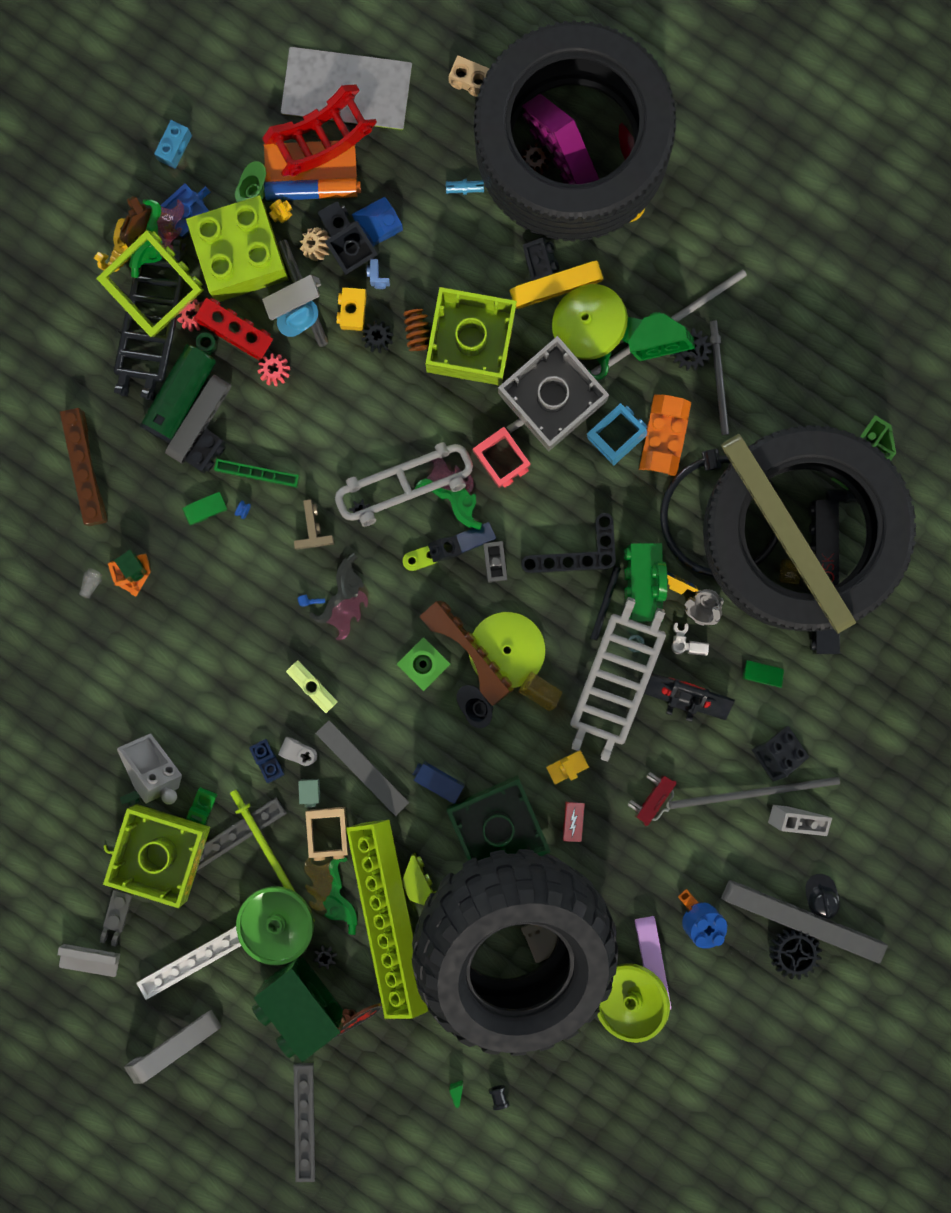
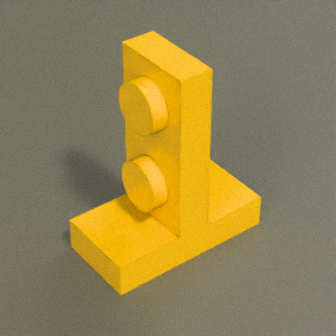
[546,750,589,784]

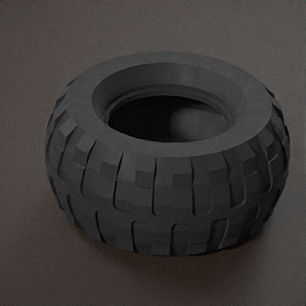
[412,849,618,1056]

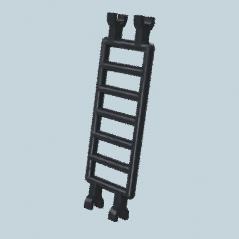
[114,240,188,401]

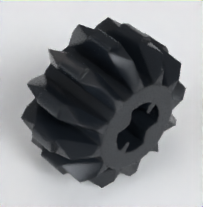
[361,320,394,353]

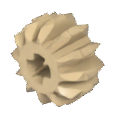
[300,227,330,261]

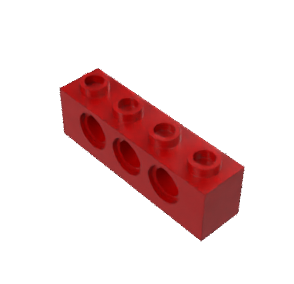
[193,298,273,361]

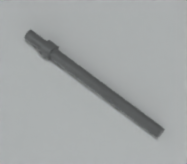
[709,321,729,435]

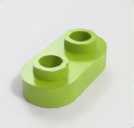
[403,546,437,571]

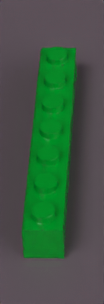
[214,458,300,488]

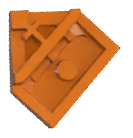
[108,553,151,597]

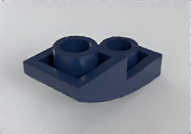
[249,739,285,783]

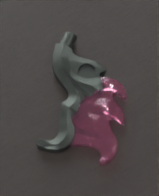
[309,553,368,640]

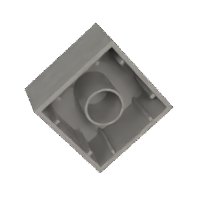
[498,336,609,452]

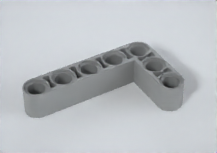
[124,1010,222,1084]

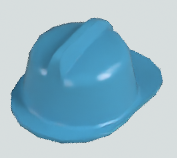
[277,301,318,337]

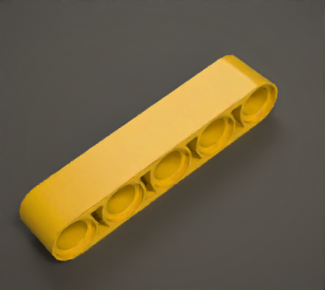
[509,261,604,309]

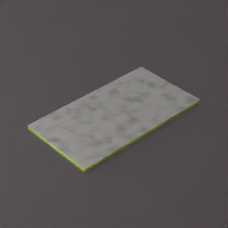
[281,47,412,130]

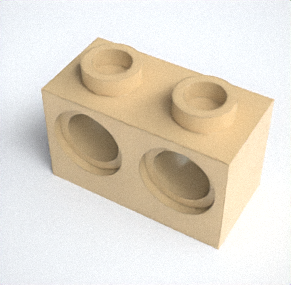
[449,55,489,97]

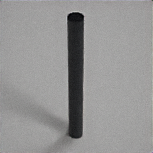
[590,566,621,641]

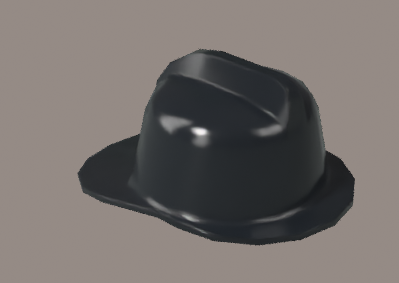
[457,685,493,729]
[805,874,840,919]

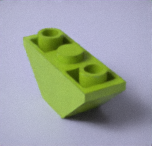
[402,853,437,905]

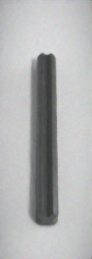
[278,240,328,347]

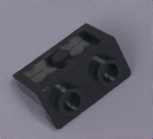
[523,237,560,281]
[185,429,226,474]

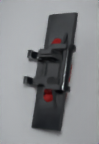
[644,673,735,722]

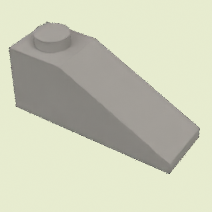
[768,805,832,836]

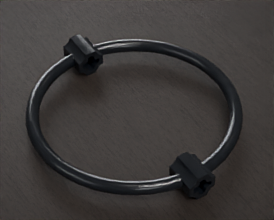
[660,449,781,577]

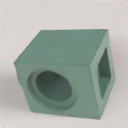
[298,778,321,807]

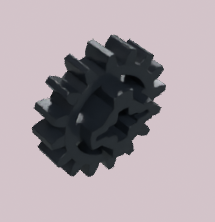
[670,328,712,371]

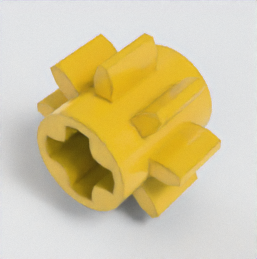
[269,199,292,223]

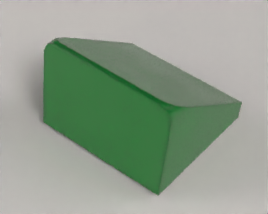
[449,1080,463,1108]

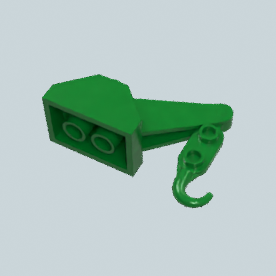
[588,312,695,380]

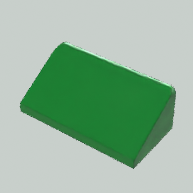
[742,660,784,688]

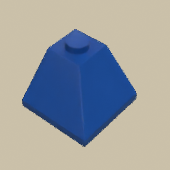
[352,197,403,245]

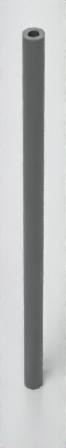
[669,777,840,809]

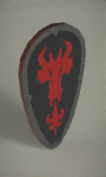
[333,1003,382,1039]

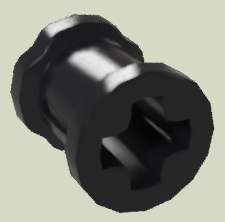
[488,1085,510,1110]

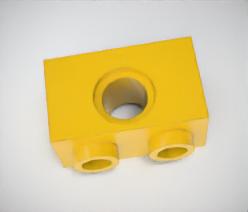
[337,288,367,331]

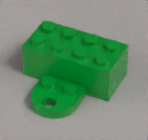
[624,543,667,622]

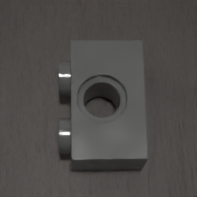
[483,541,507,583]

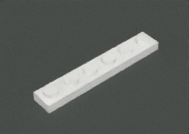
[137,926,241,1000]

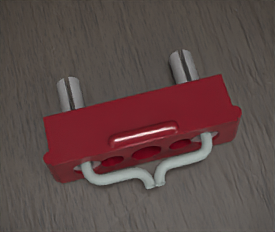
[628,772,676,826]

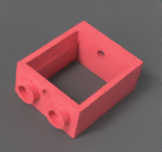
[473,427,531,488]

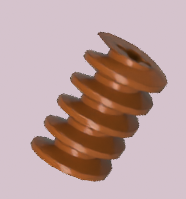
[403,309,430,351]

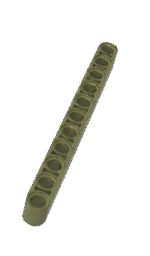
[721,434,856,634]

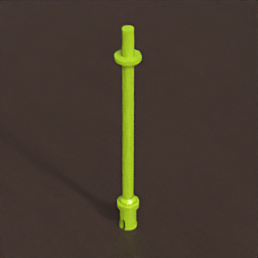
[230,789,315,921]

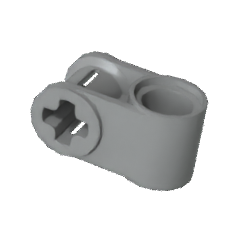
[278,737,317,766]

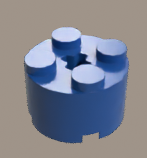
[682,903,727,948]

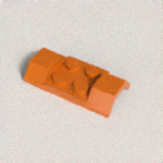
[639,395,691,477]

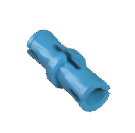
[446,179,484,195]

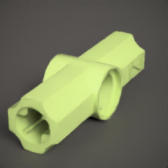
[286,660,338,713]

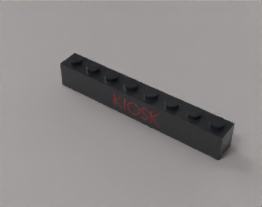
[809,500,840,654]

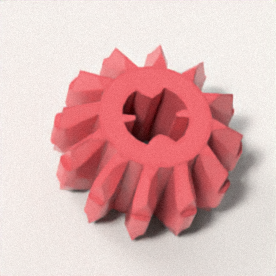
[177,299,203,332]
[258,353,291,386]

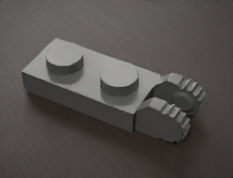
[100,889,133,947]

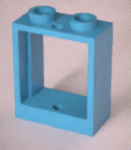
[587,403,647,466]

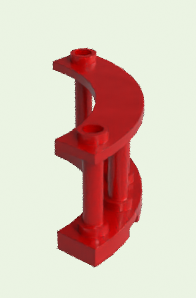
[262,84,377,176]

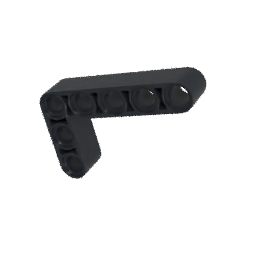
[521,513,616,574]

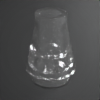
[79,569,102,598]

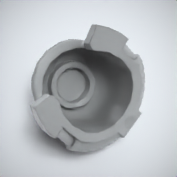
[685,589,724,626]

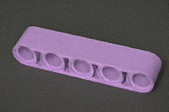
[635,916,671,1010]

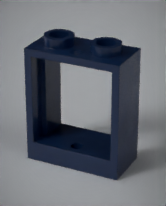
[412,761,464,804]

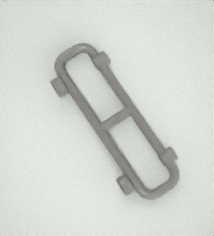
[335,442,473,527]

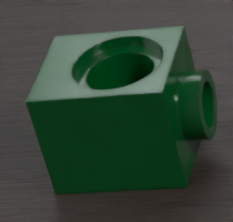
[114,550,147,582]

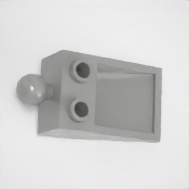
[117,733,182,804]

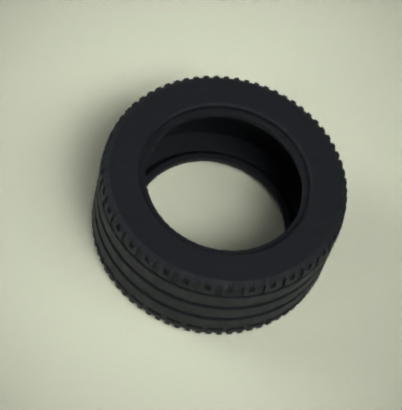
[474,20,676,241]
[703,425,916,631]

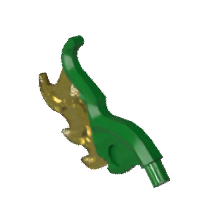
[304,856,358,935]

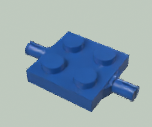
[158,183,211,239]

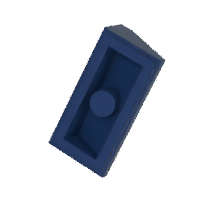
[455,522,496,553]

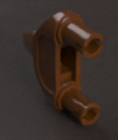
[120,196,177,248]

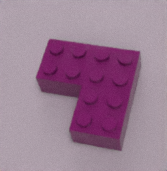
[521,94,599,184]

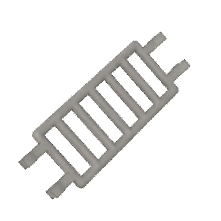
[570,597,666,762]

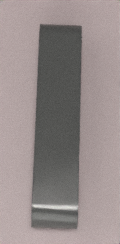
[165,375,231,464]

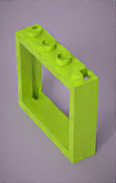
[96,230,204,337]

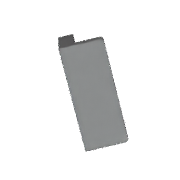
[262,275,321,320]
[57,944,120,977]

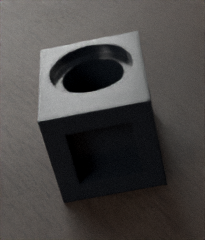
[428,536,462,562]

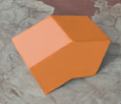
[678,889,699,911]

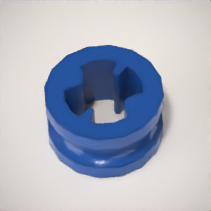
[235,500,251,520]

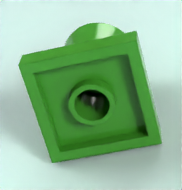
[397,637,450,691]

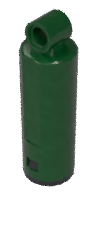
[139,332,218,444]

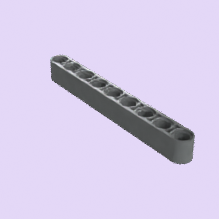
[721,880,888,963]

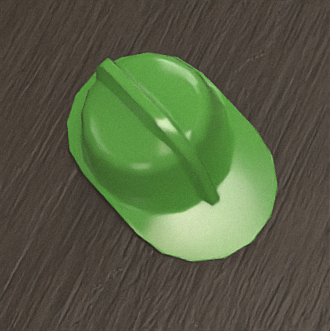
[235,161,266,202]

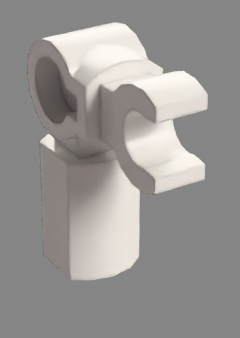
[671,623,709,656]

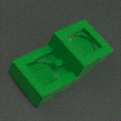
[182,492,227,526]
[186,787,218,825]

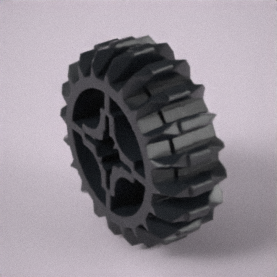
[769,928,822,980]

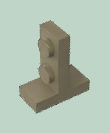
[294,500,335,550]

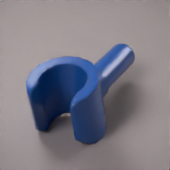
[297,594,325,607]

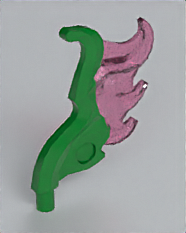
[129,199,184,278]
[415,458,482,530]

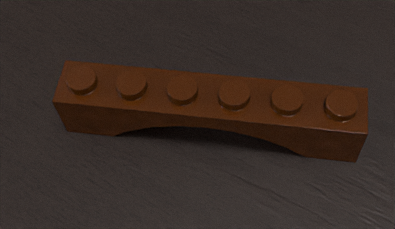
[60,408,108,526]
[419,601,514,706]

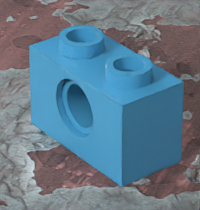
[154,120,192,169]

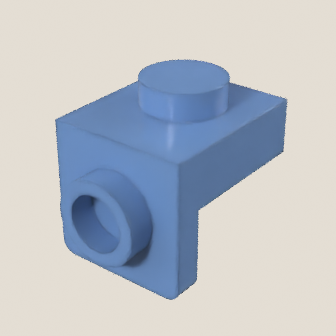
[367,259,390,289]

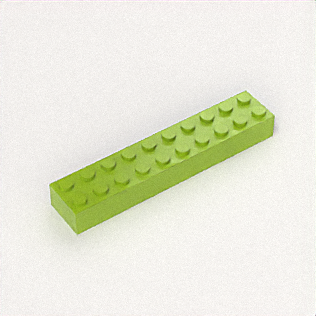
[346,820,428,1019]

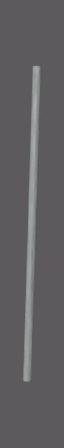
[506,269,747,433]

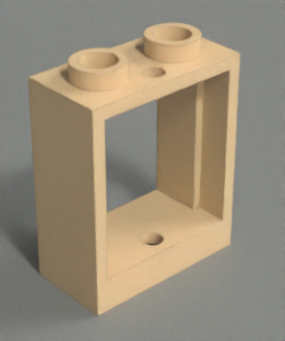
[305,807,349,861]

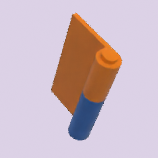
[264,141,361,201]

